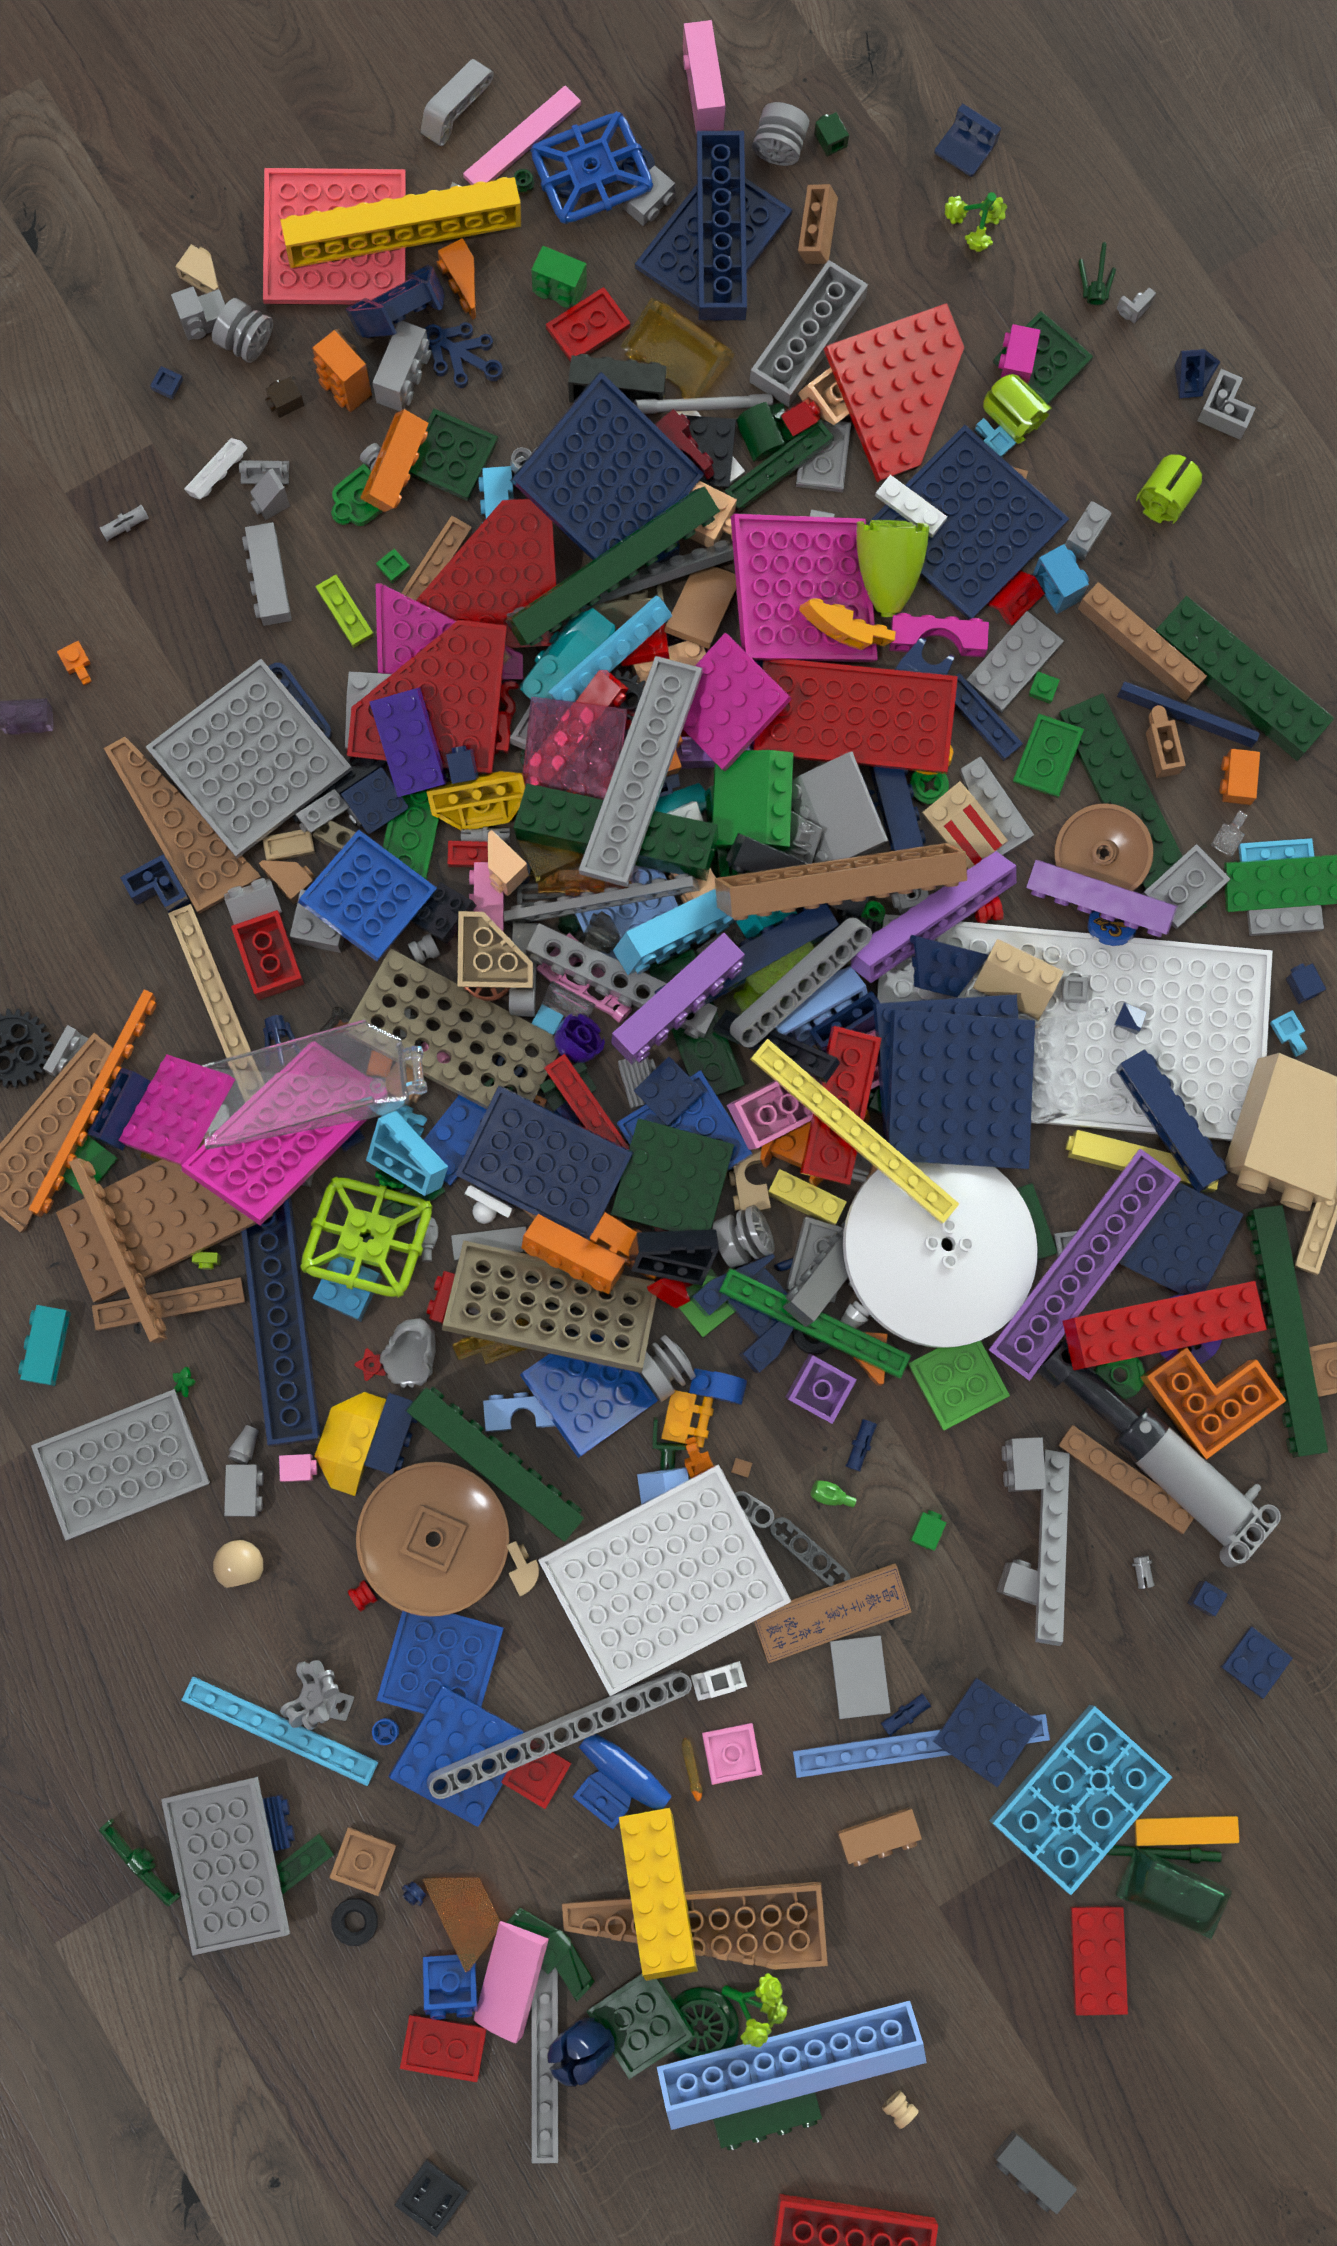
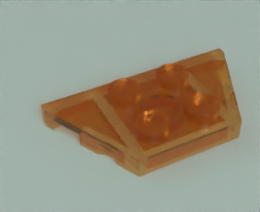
[538,870,632,896]
[422,1878,500,1973]

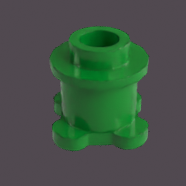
[861,901,885,928]

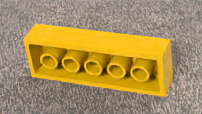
[619,1808,697,1981]

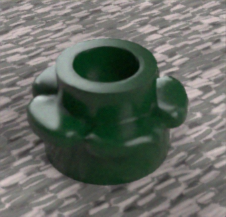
[514,169,535,192]

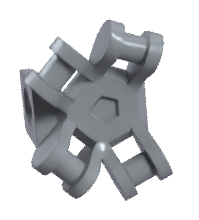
[280,1660,354,1730]

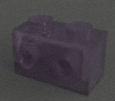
[0,698,53,735]

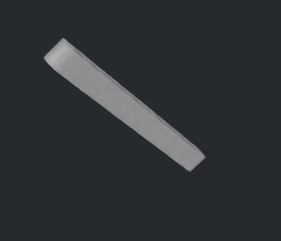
[427,1669,692,1799]

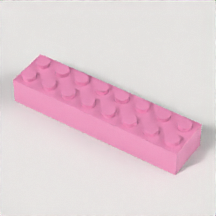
[727,1029,880,1150]

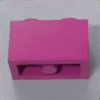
[998,324,1040,383]

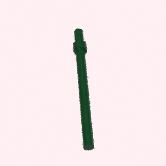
[1106,1845,1221,1864]

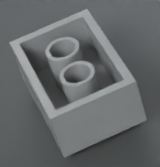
[372,321,431,411]

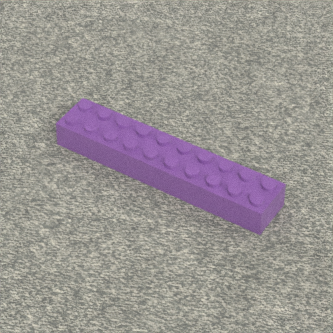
[988,1149,1181,1381]

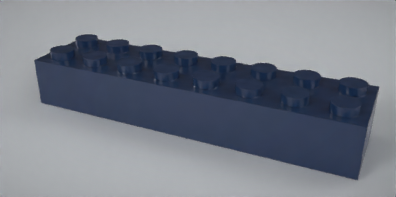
[696,131,747,320]

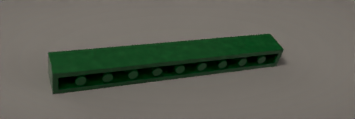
[505,486,720,647]
[1246,1205,1328,1458]

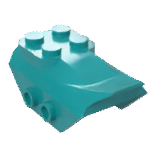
[519,608,615,722]

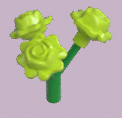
[945,192,1007,252]
[722,1973,788,2048]

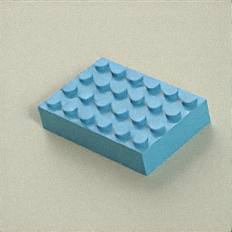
[989,1705,1172,1895]

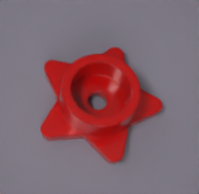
[354,1348,386,1381]

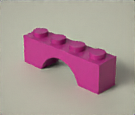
[889,613,989,657]

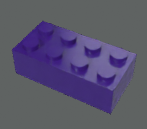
[370,688,448,797]

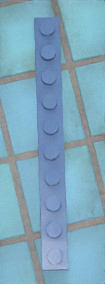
[792,1714,1050,1778]

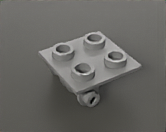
[785,811,823,864]

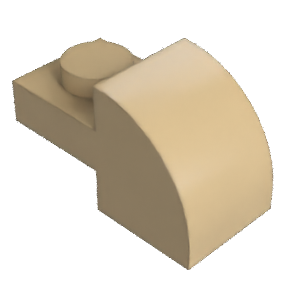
[507,1541,539,1596]

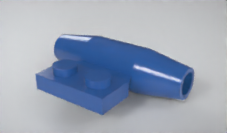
[573,1734,672,1829]

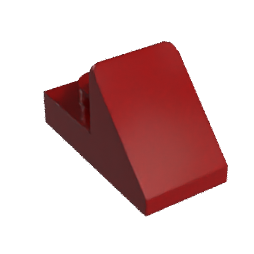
[647,1278,694,1308]

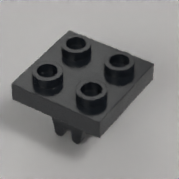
[412,882,477,944]
[394,2158,469,2238]

